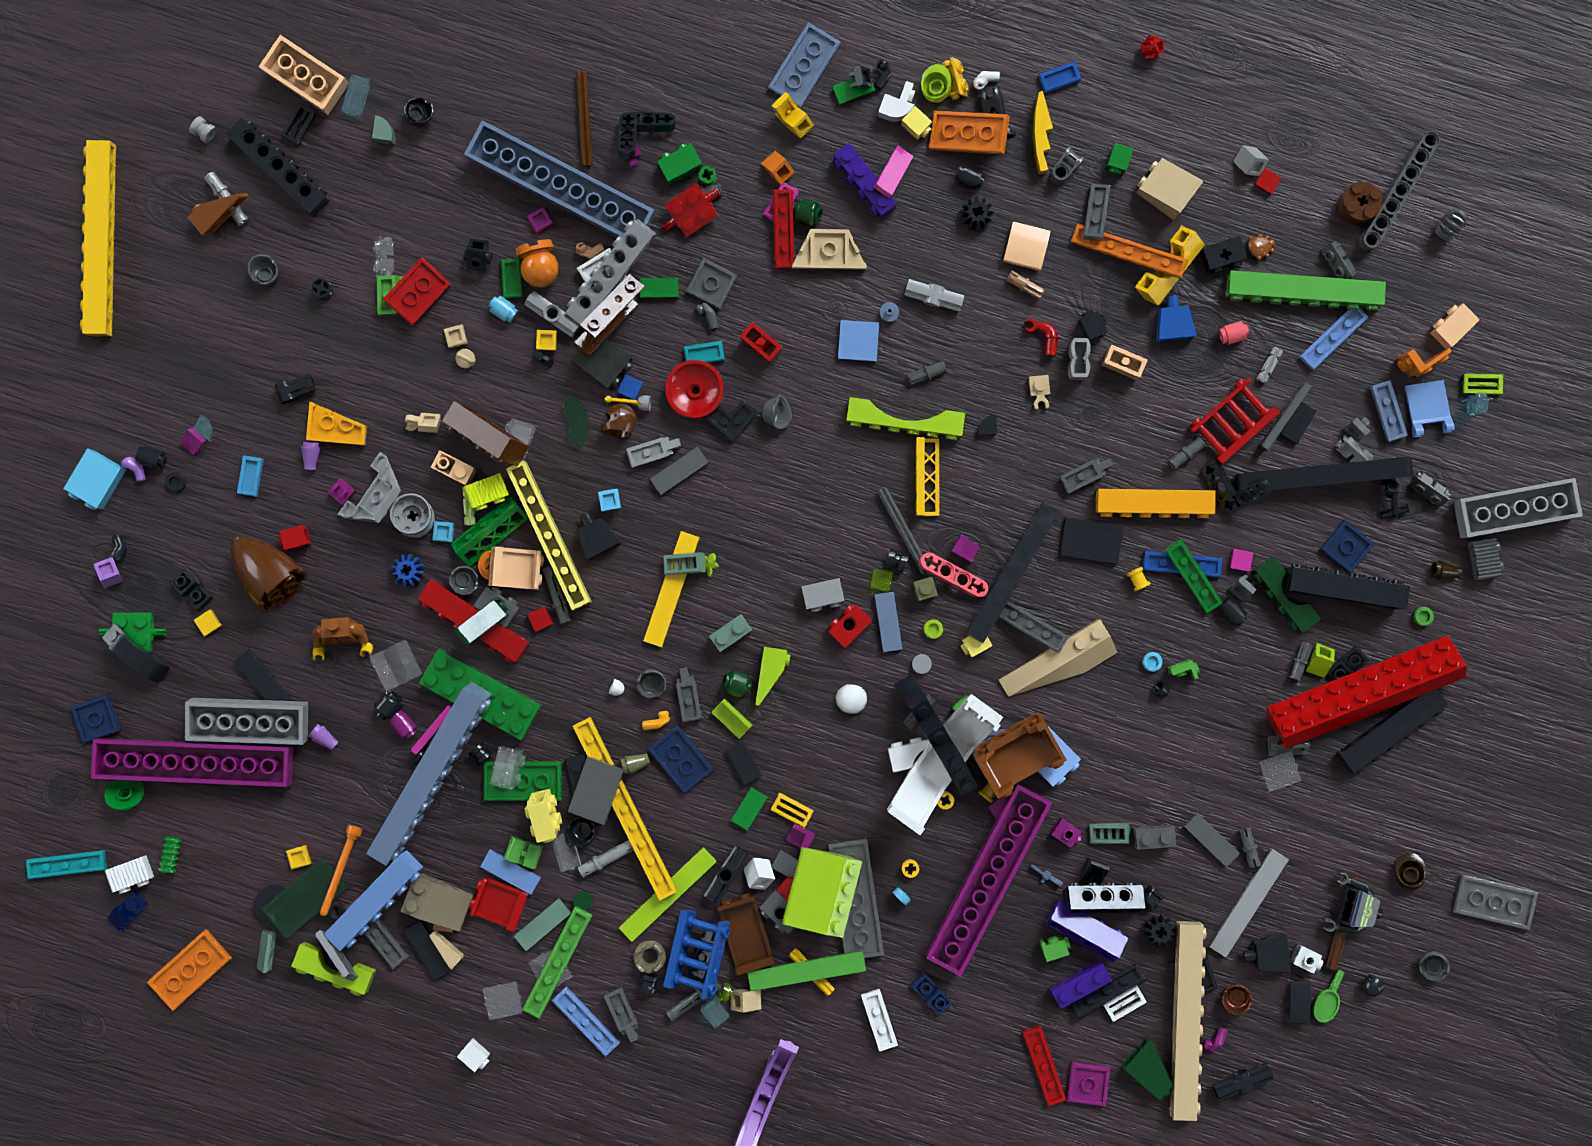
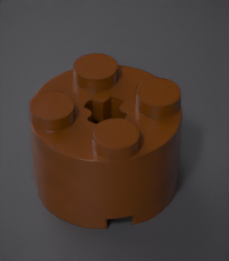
[1338,181,1382,225]

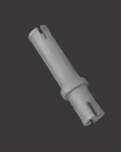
[204,172,249,226]
[578,840,634,878]

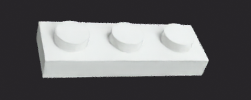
[861,988,898,1052]

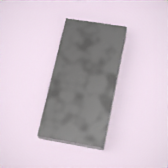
[1452,874,1538,930]

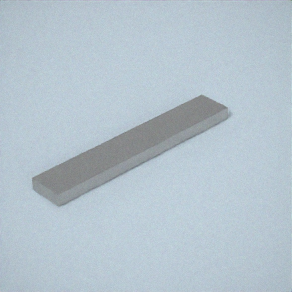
[1209,848,1289,957]

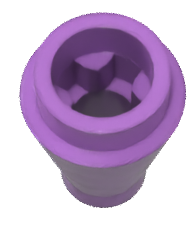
[301,441,321,470]
[308,724,338,751]

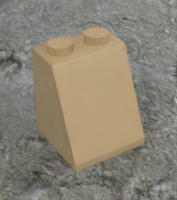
[1136,158,1203,220]

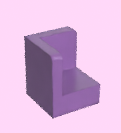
[93,557,123,589]

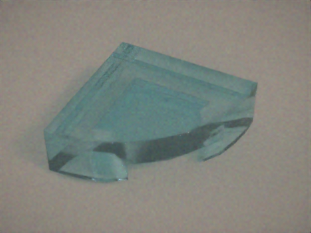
[193,414,213,441]

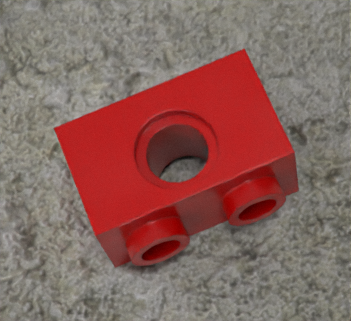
[740,322,782,364]
[828,604,872,648]

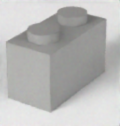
[802,578,845,612]

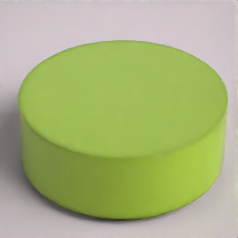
[923,619,943,639]

